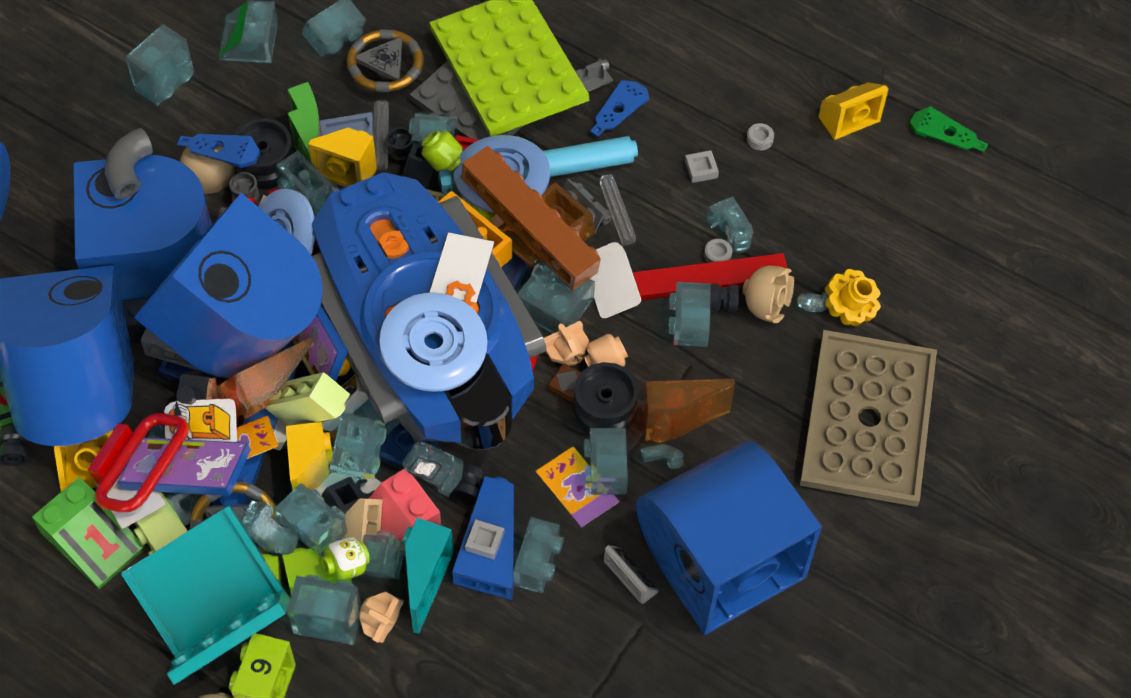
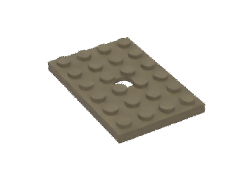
[800,330,937,507]

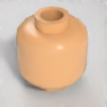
[584,334,628,367]

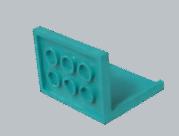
[121,505,290,684]

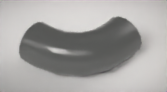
[104,128,153,199]

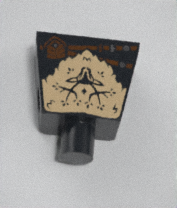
[174,370,225,416]

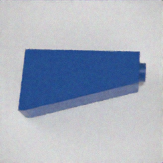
[452,476,514,600]

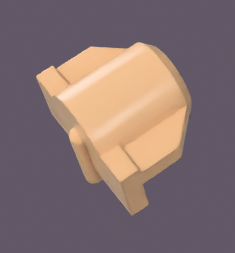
[543,321,589,366]
[359,592,404,643]

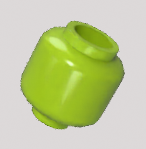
[422,130,462,171]

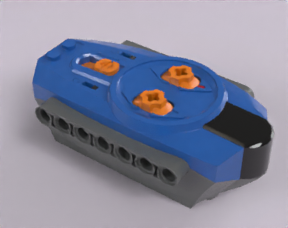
[312,172,547,450]

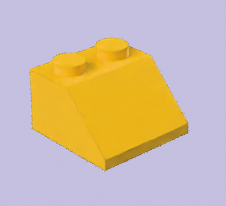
[819,83,888,140]
[308,128,377,187]
[286,422,334,502]
[53,428,115,491]

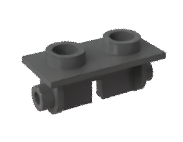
[575,59,613,92]
[558,179,612,234]

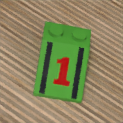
[32,477,145,589]

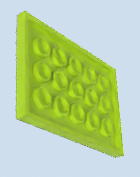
[429,0,589,137]

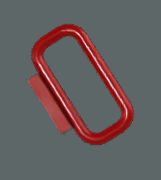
[87,413,189,513]

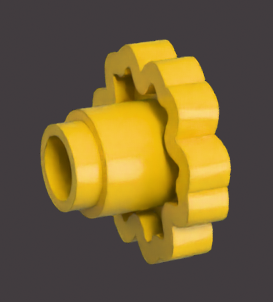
[825,269,881,327]

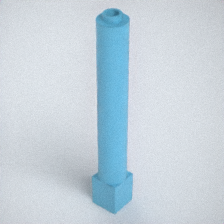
[437,136,638,197]

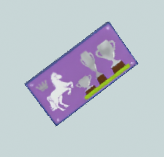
[292,305,348,382]
[117,438,251,496]

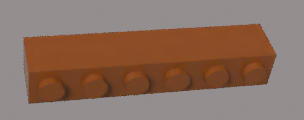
[461,146,601,292]

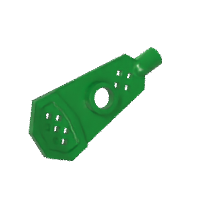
[909,106,988,153]

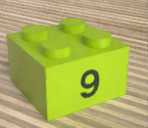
[229,633,296,698]

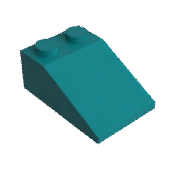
[403,517,454,634]

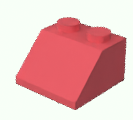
[369,468,441,559]

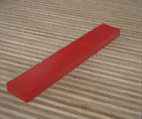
[632,253,789,301]

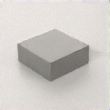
[685,150,719,183]
[465,519,504,560]

